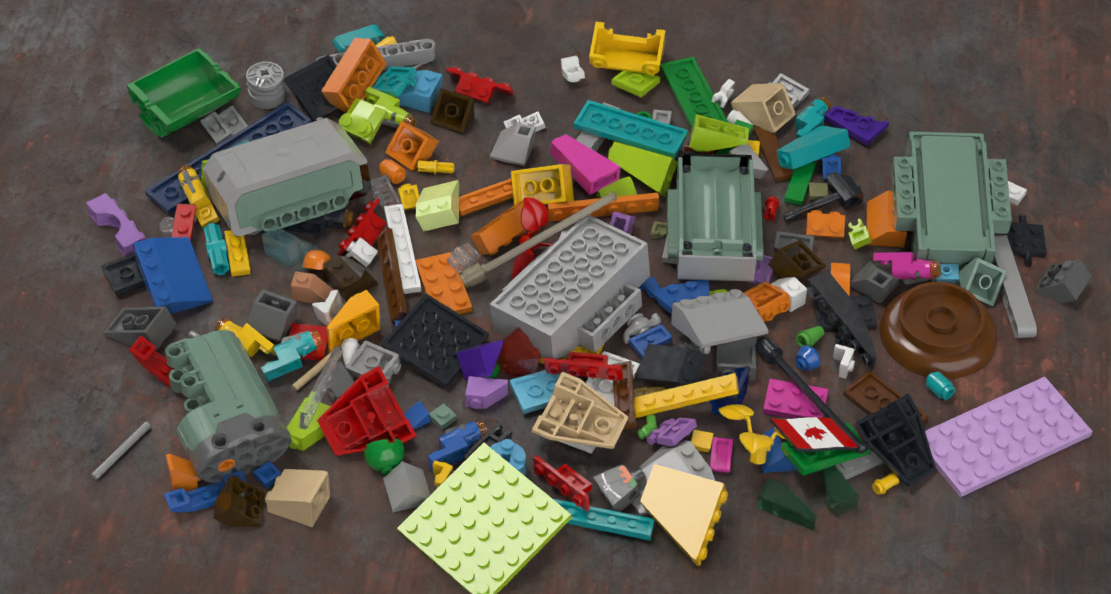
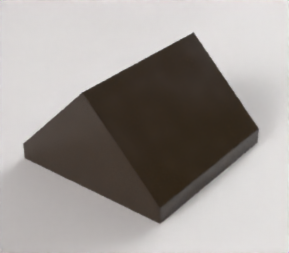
[430,88,474,133]

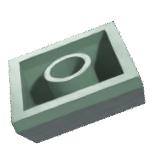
[958,257,1007,306]

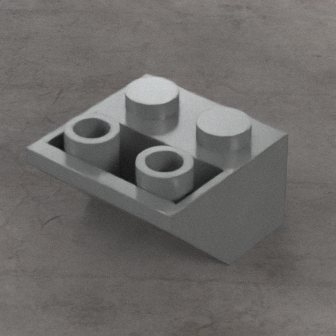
[1035,259,1092,304]
[247,289,298,343]

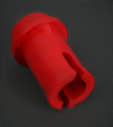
[764,196,780,221]

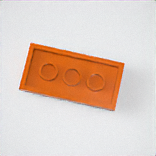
[415,252,472,315]

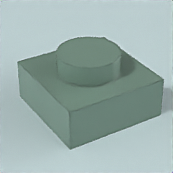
[429,403,457,430]

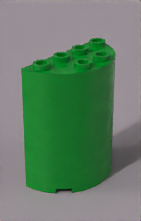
[127,48,241,138]

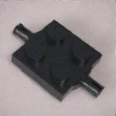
[1006,214,1047,267]

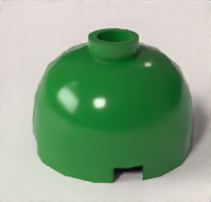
[363,439,404,475]

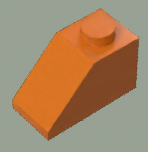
[166,454,201,492]

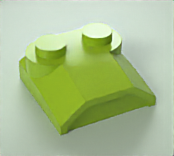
[339,99,387,144]

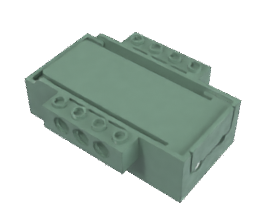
[891,132,1012,271]

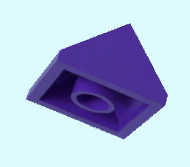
[456,340,503,381]

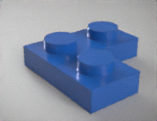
[629,324,672,360]

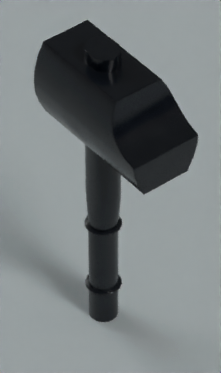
[783,171,863,222]

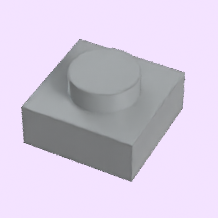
[652,110,672,124]

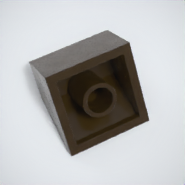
[323,255,378,302]

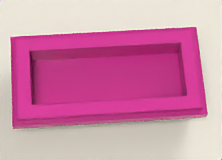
[710,437,733,473]

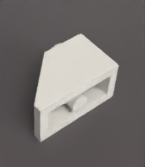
[771,277,807,312]

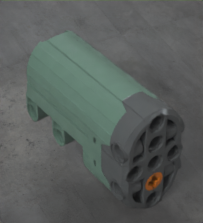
[165,330,292,483]

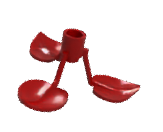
[512,197,554,280]

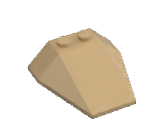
[531,372,628,449]

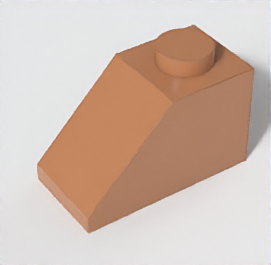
[291,271,334,304]

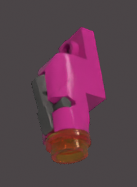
[874,252,941,284]

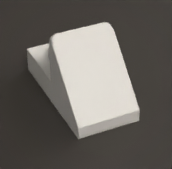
[312,290,344,326]

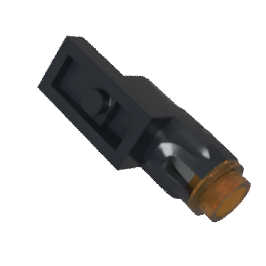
[287,208,354,235]

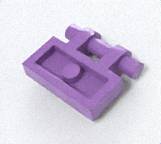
[647,417,697,447]

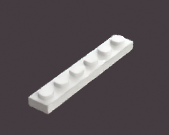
[384,204,421,294]

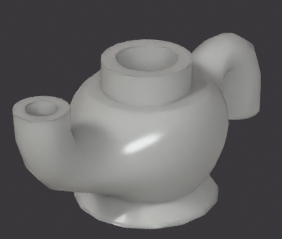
[623,313,661,344]

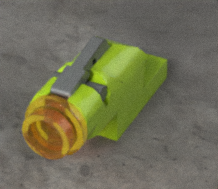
[365,87,417,129]

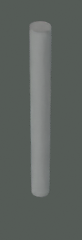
[91,422,151,480]

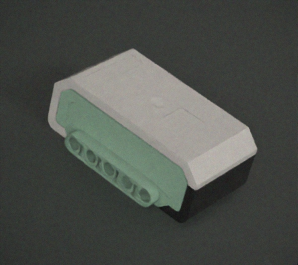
[203,118,371,236]

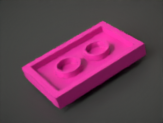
[763,379,828,419]

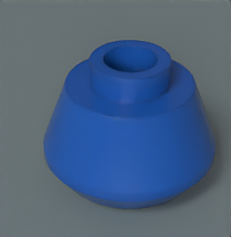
[795,346,821,371]

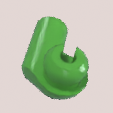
[637,415,657,439]

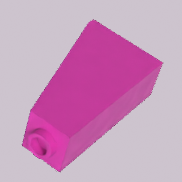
[550,134,621,195]

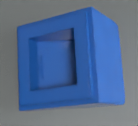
[404,401,430,430]

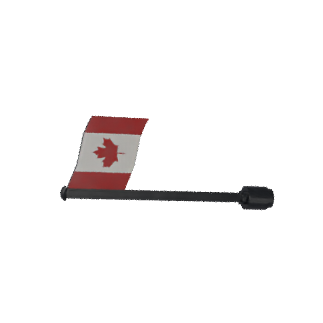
[755,336,868,454]

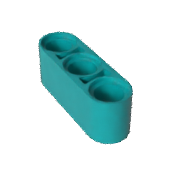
[333,25,386,53]

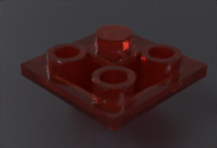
[496,327,541,377]

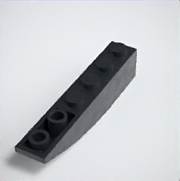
[807,270,877,371]

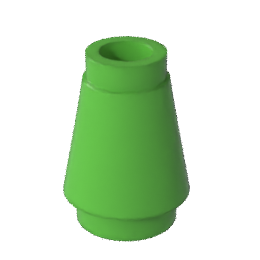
[796,326,824,348]

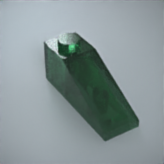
[819,466,859,517]
[757,478,817,531]

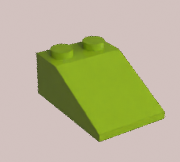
[689,114,749,152]

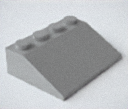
[671,289,768,348]

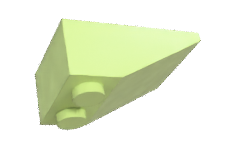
[416,180,459,231]

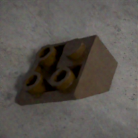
[213,475,264,527]

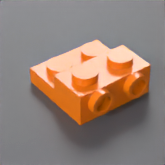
[744,281,791,322]

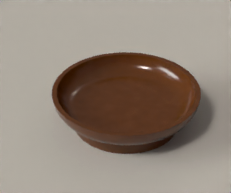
[879,282,997,379]

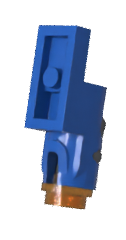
[428,421,488,473]

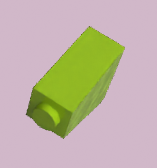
[287,398,330,451]

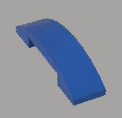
[163,470,247,512]

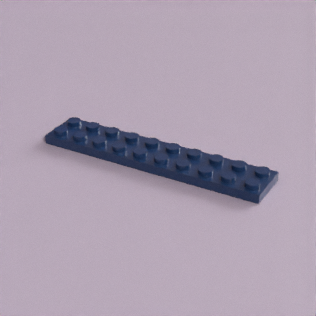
[145,102,311,215]

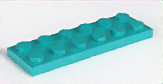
[573,100,688,159]

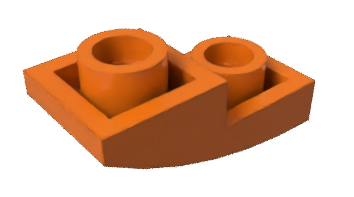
[831,263,850,295]

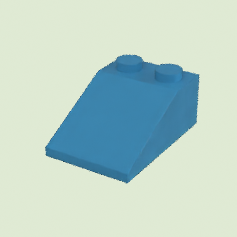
[396,70,443,113]

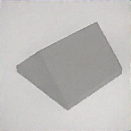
[383,462,431,512]

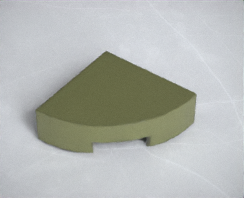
[650,221,668,239]

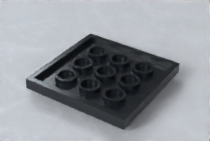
[381,293,490,388]

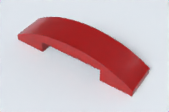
[129,336,175,388]

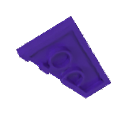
[824,106,889,146]

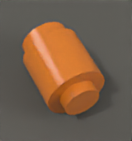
[379,159,406,184]

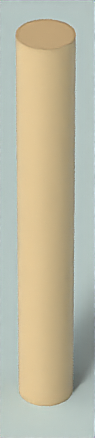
[291,351,338,392]

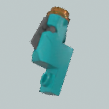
[795,97,831,139]
[261,330,323,382]

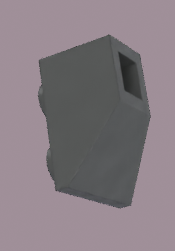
[850,261,902,303]

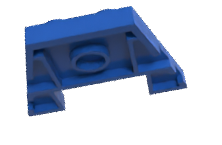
[638,277,709,314]

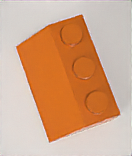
[867,191,907,248]

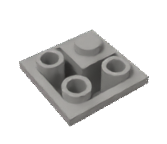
[490,123,536,167]

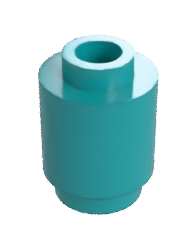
[926,372,955,400]

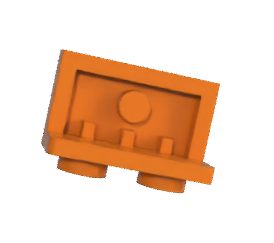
[806,210,845,239]

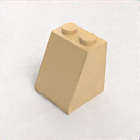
[731,83,796,133]
[265,469,330,527]

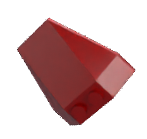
[317,366,417,456]

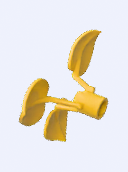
[718,404,786,464]

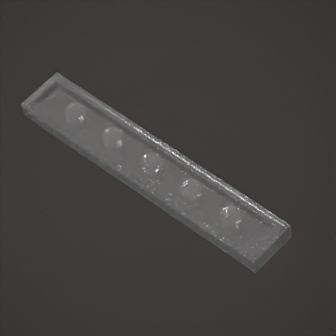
[299,346,342,430]

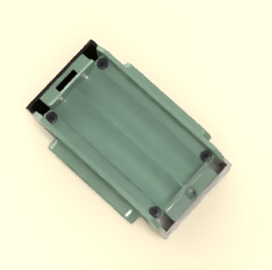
[667,153,763,282]

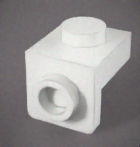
[561,56,585,82]
[345,238,378,267]
[833,344,855,378]

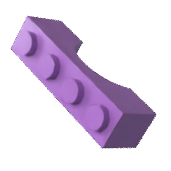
[86,193,146,257]

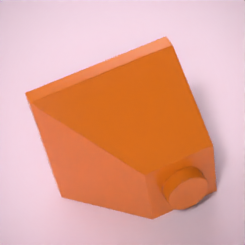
[385,121,439,170]

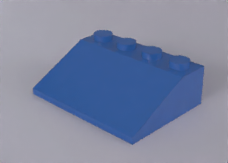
[133,237,213,314]

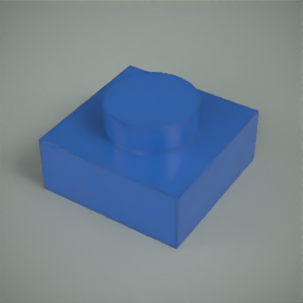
[253,461,282,489]

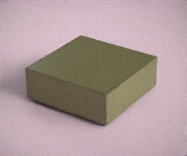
[808,183,828,201]

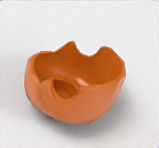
[302,250,332,270]

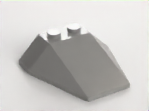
[631,440,715,516]

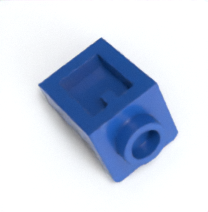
[822,155,842,181]

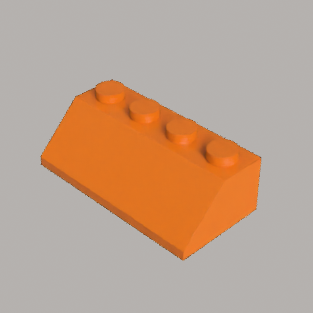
[321,38,387,113]

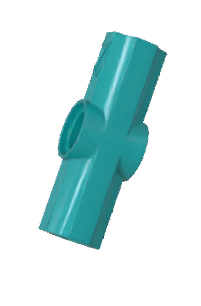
[203,223,229,275]

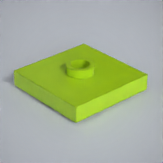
[611,71,660,97]

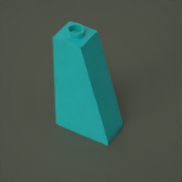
[777,126,850,169]

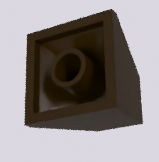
[768,240,826,277]

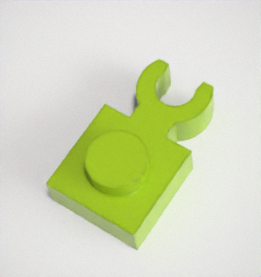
[848,219,872,249]

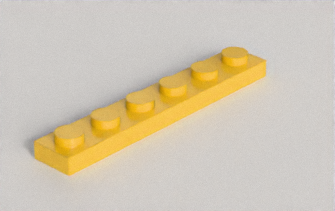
[635,373,739,418]

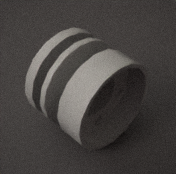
[246,62,286,109]

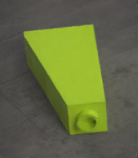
[608,142,678,197]

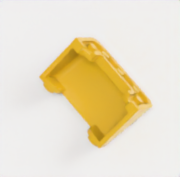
[589,22,665,75]

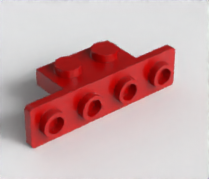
[446,67,514,104]
[337,197,387,256]
[544,351,624,381]
[533,455,592,511]

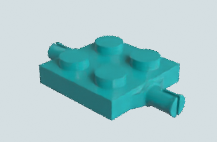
[372,66,418,97]

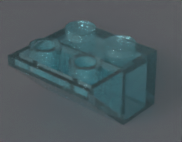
[262,228,318,267]

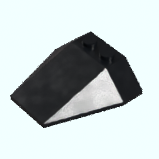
[853,393,937,487]

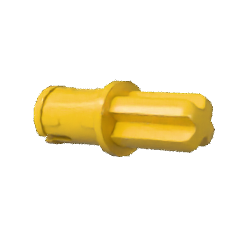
[418,160,455,174]

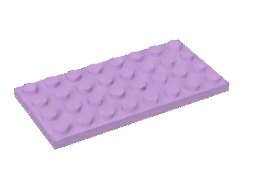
[925,377,1092,497]

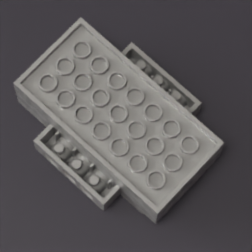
[490,215,650,359]

